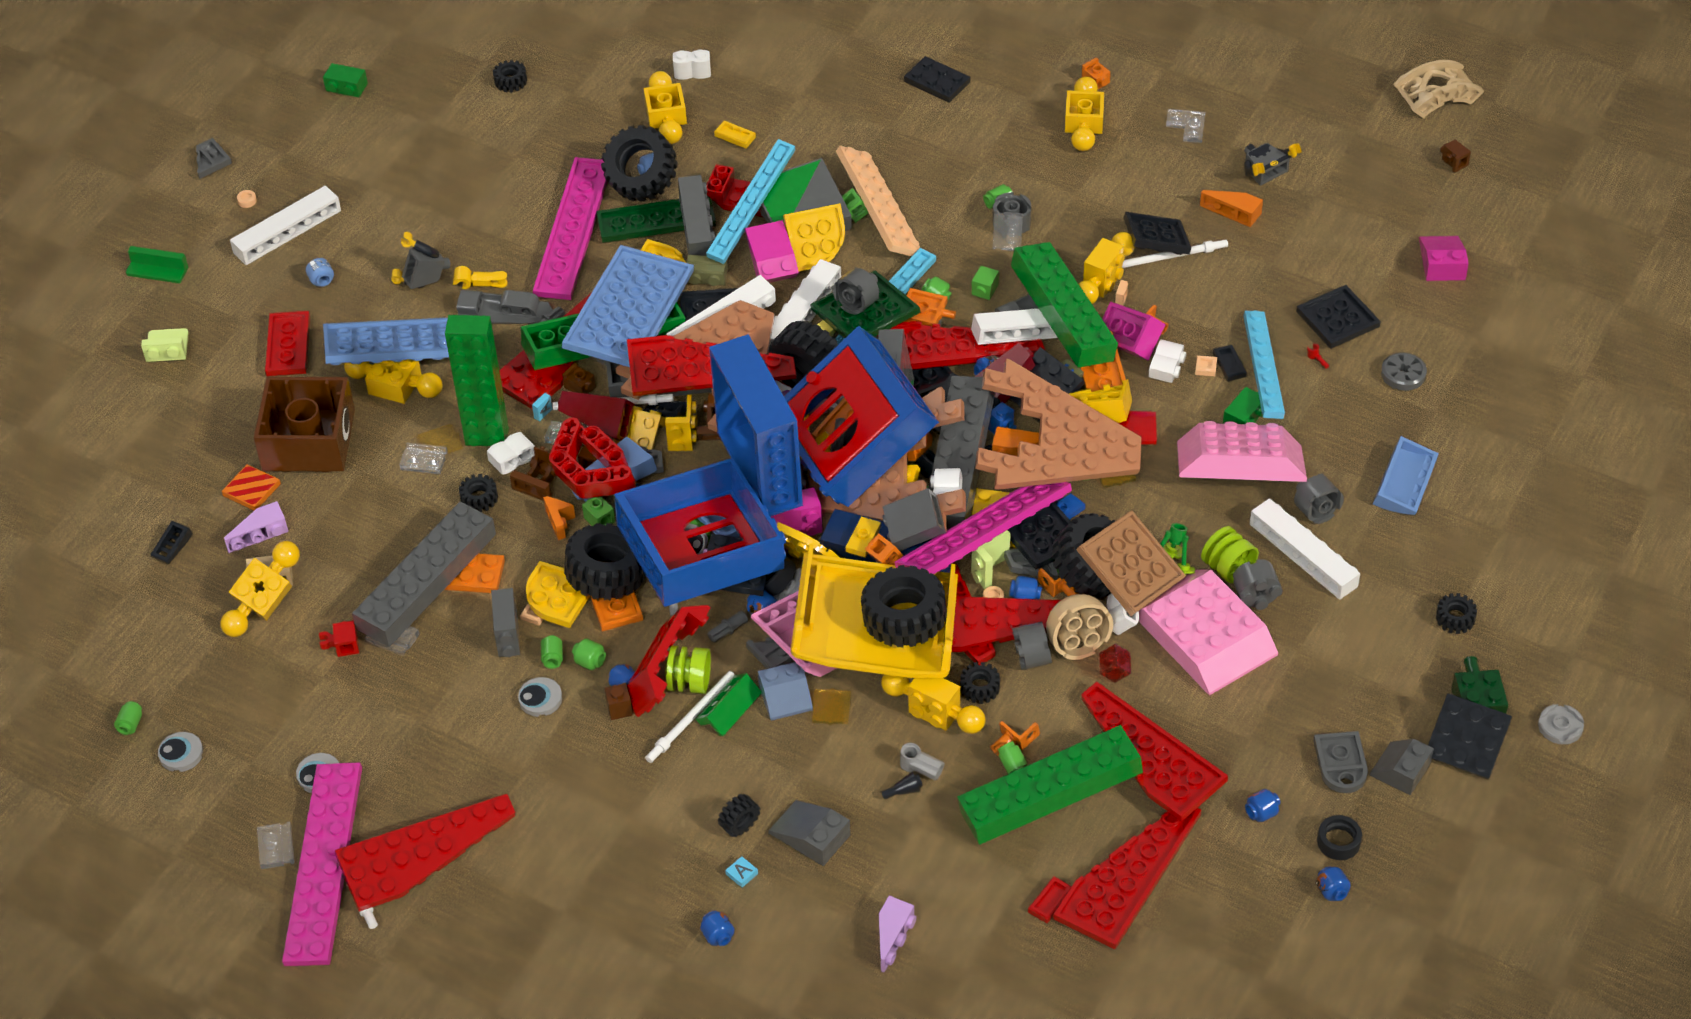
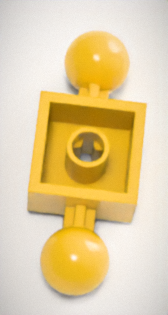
[644,71,687,144]
[1065,76,1104,151]
[1078,232,1135,304]
[344,359,443,404]
[220,541,300,637]
[881,674,986,734]

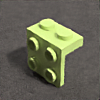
[141,328,189,362]
[971,530,1010,589]

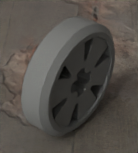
[1381,352,1427,391]

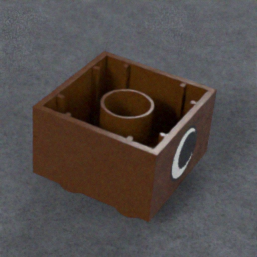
[254,377,355,472]

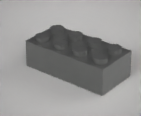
[678,175,715,256]

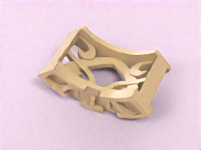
[1393,60,1484,118]

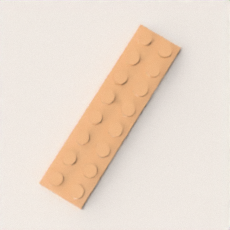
[836,145,920,256]

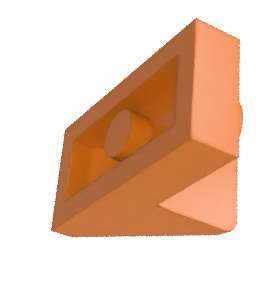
[543,496,575,540]

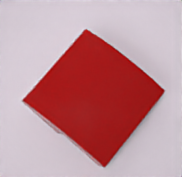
[1118,411,1157,445]

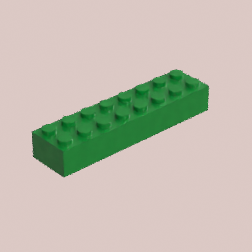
[1011,242,1118,368]
[521,302,685,370]
[445,315,509,446]
[957,725,1143,845]

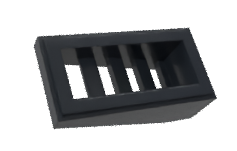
[643,401,687,419]
[150,521,193,564]

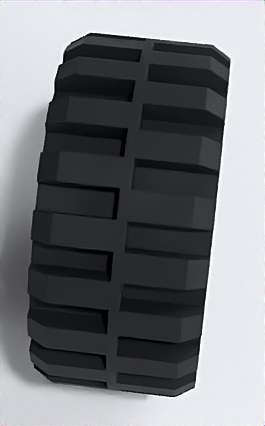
[601,125,678,202]
[768,321,838,388]
[1052,513,1115,598]
[564,523,645,600]
[861,565,947,648]

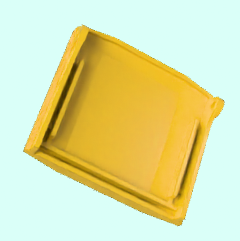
[790,544,958,678]

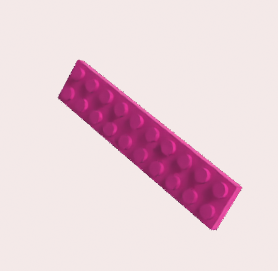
[533,157,608,300]
[895,482,1072,574]
[282,762,362,966]

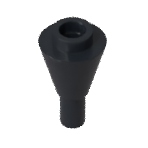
[881,772,923,800]

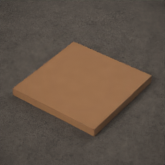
[1076,510,1186,616]

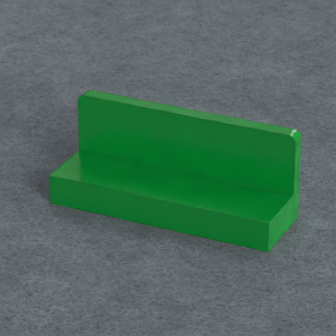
[126,246,189,283]
[696,673,761,736]

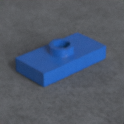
[1056,493,1085,520]

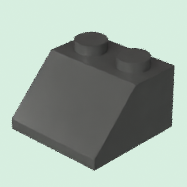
[1370,739,1434,795]

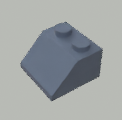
[758,662,813,721]

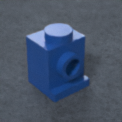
[988,402,1017,434]

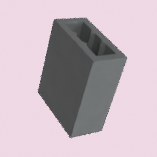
[882,488,946,551]
[491,588,520,657]

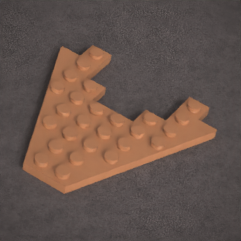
[616,300,775,432]
[975,359,1141,490]
[809,387,966,530]

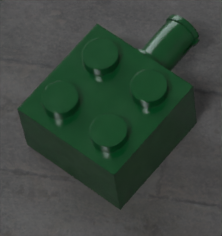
[1451,656,1508,714]

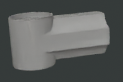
[900,743,945,780]

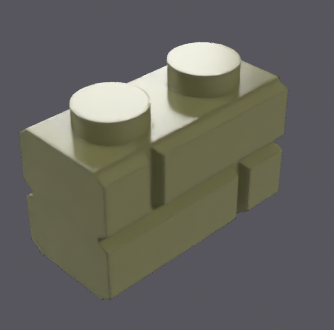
[687,255,728,286]

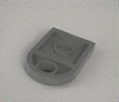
[1313,731,1368,793]

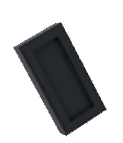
[1213,345,1247,382]

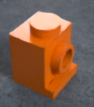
[1082,58,1110,89]
[865,533,903,565]

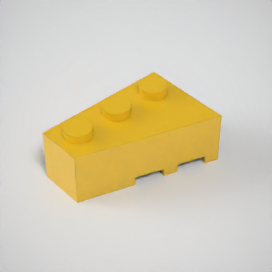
[1069,380,1132,423]

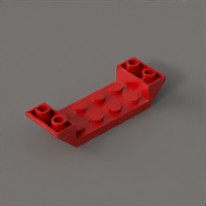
[706,164,763,217]
[627,605,711,717]

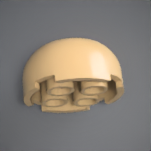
[1046,594,1113,660]

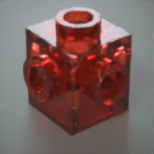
[1099,643,1131,683]

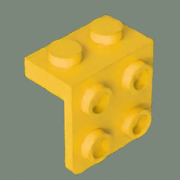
[665,395,698,451]
[613,406,666,450]

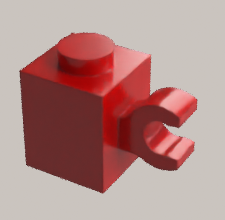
[319,620,359,657]

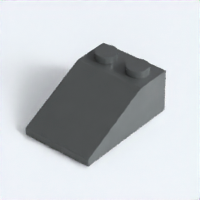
[769,800,850,866]

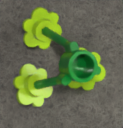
[1160,523,1195,574]

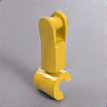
[453,266,508,289]

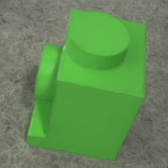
[842,188,869,223]

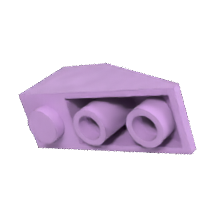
[224,501,288,553]
[879,896,917,972]

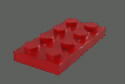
[265,311,310,376]

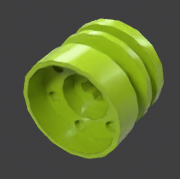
[1201,526,1259,583]
[665,646,711,694]

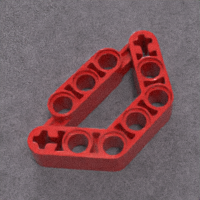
[549,417,636,499]

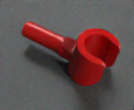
[1307,343,1330,369]

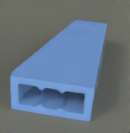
[572,437,657,502]

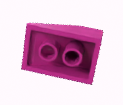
[745,220,799,283]
[1419,236,1469,281]
[1102,301,1166,360]
[771,487,822,536]

